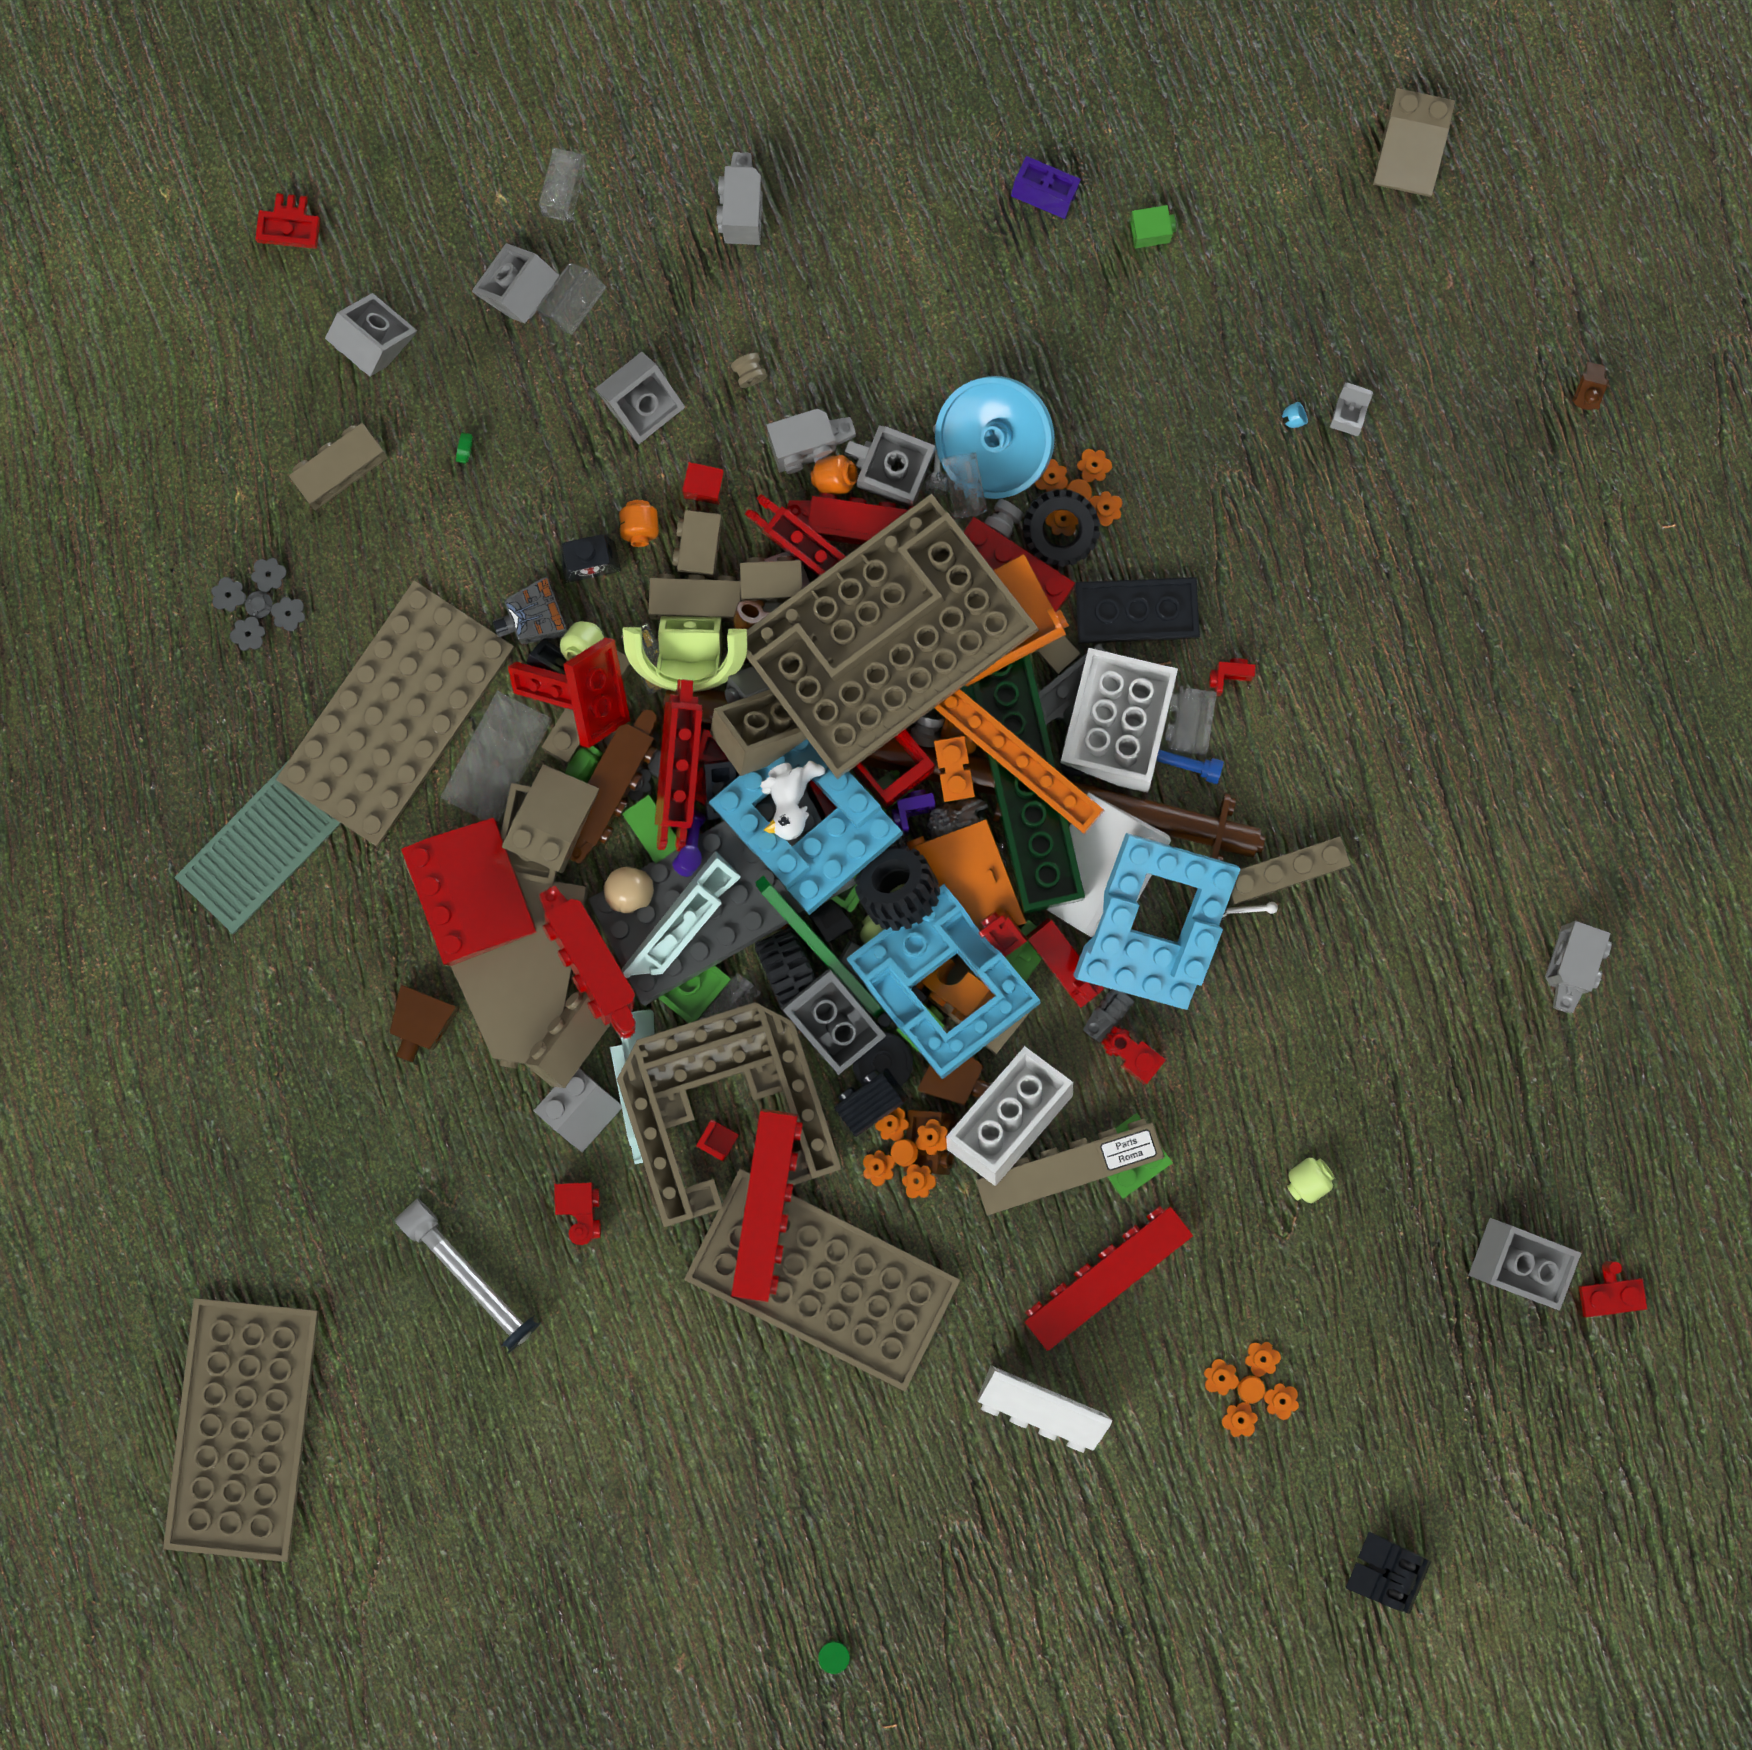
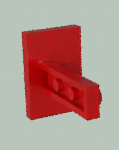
[508,637,630,748]

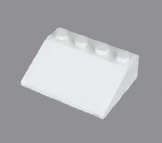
[1060,648,1178,793]
[1046,792,1171,937]
[977,1365,1112,1453]

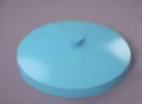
[935,376,1055,499]

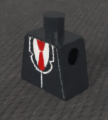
[559,534,621,583]

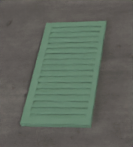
[174,760,341,934]

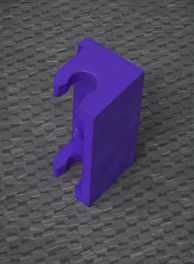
[1011,156,1081,219]

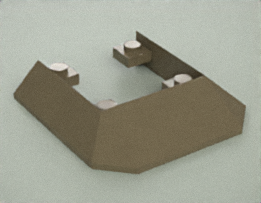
[617,1002,841,1228]

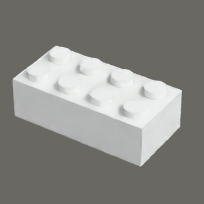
[946,1046,1073,1186]

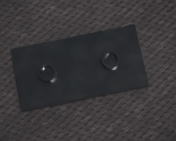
[1075,577,1200,644]

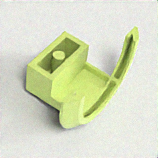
[623,616,747,692]

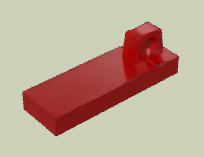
[1026,918,1104,1008]

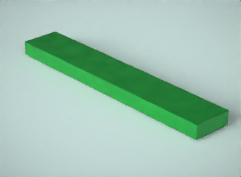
[755,875,885,1018]

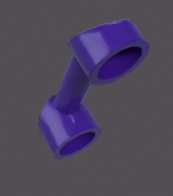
[672,809,706,877]

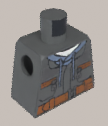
[492,577,567,644]

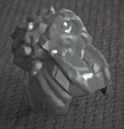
[927,796,992,839]

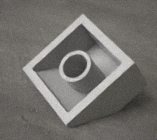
[472,243,559,324]
[325,293,417,377]
[595,352,685,444]
[533,1067,622,1153]

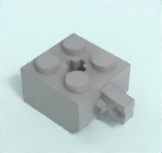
[717,152,763,245]
[766,409,856,474]
[844,426,936,507]
[1545,921,1612,1013]

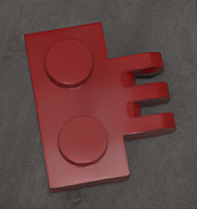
[255,193,320,249]

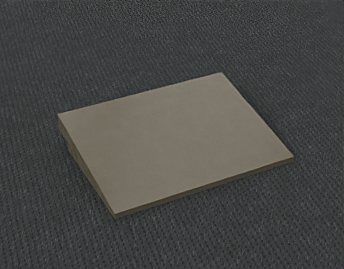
[746,493,1039,779]

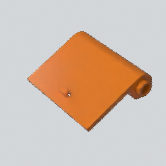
[966,555,1069,687]
[906,819,1026,930]

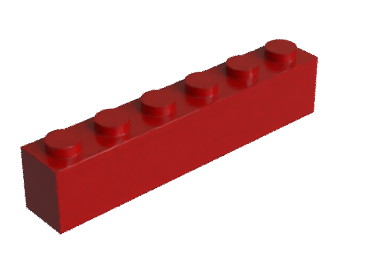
[731,1108,803,1302]
[1023,1205,1193,1352]

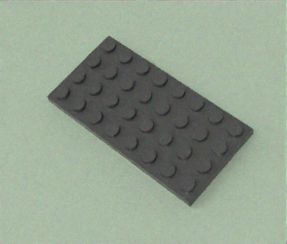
[588,789,856,1006]

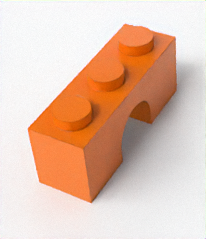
[915,959,995,1022]

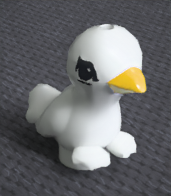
[760,760,826,840]

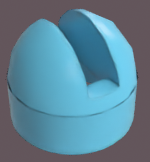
[1282,402,1308,428]

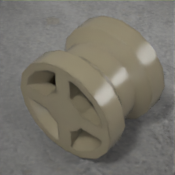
[731,353,767,388]

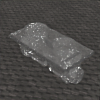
[698,973,761,1020]

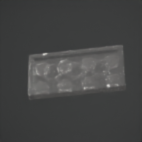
[440,691,552,823]

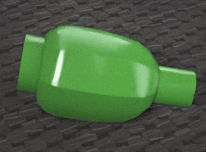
[565,745,604,783]

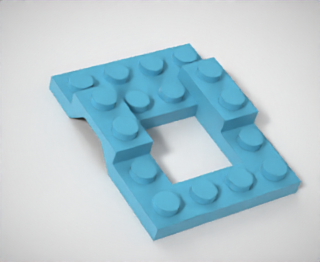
[709,739,903,915]
[1073,833,1240,1010]
[846,884,1041,1079]

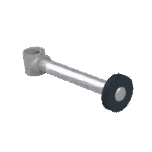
[394,1198,541,1354]

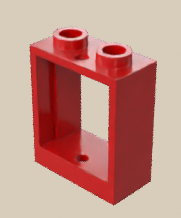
[852,729,935,810]

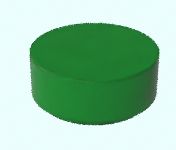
[456,432,473,464]
[818,1641,850,1674]

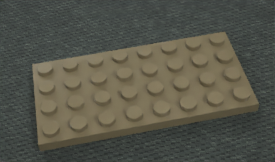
[276,581,515,848]
[684,1169,960,1392]
[163,1298,319,1562]

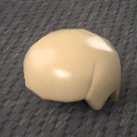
[603,867,654,913]

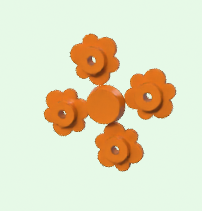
[1035,449,1122,536]
[863,1107,948,1198]
[1204,1342,1299,1437]

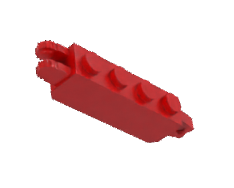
[787,493,914,545]
[745,494,846,577]
[655,679,702,851]
[539,886,636,1039]

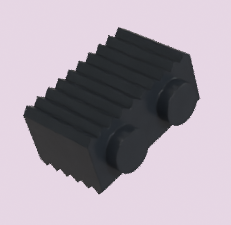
[834,1068,909,1137]

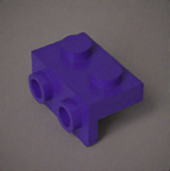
[891,790,935,837]

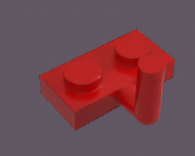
[1579,1261,1647,1318]

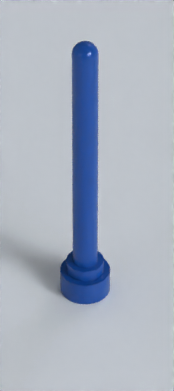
[1156,750,1224,784]

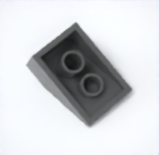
[781,969,886,1075]

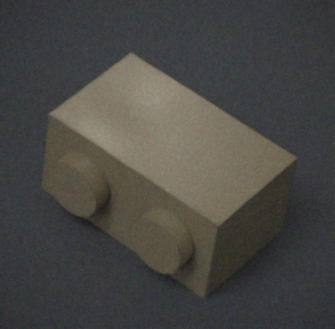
[673,510,722,580]
[740,556,803,604]

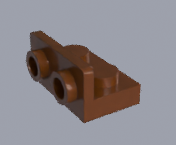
[903,1110,956,1175]

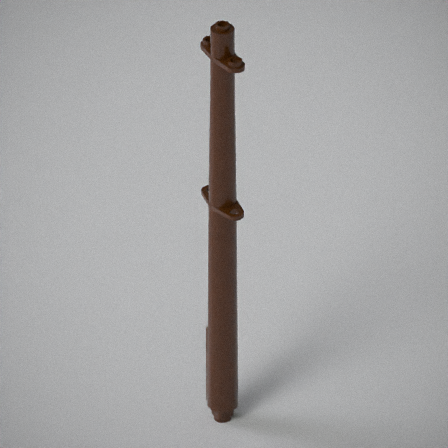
[662,688,1265,861]

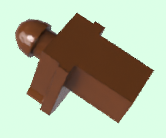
[1572,361,1609,410]

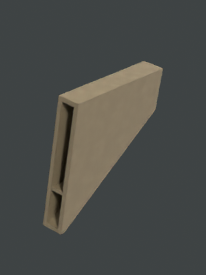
[404,859,589,1072]

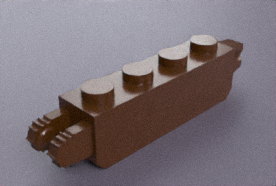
[570,709,659,864]

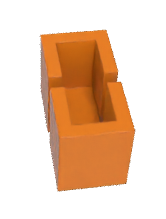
[934,734,975,802]

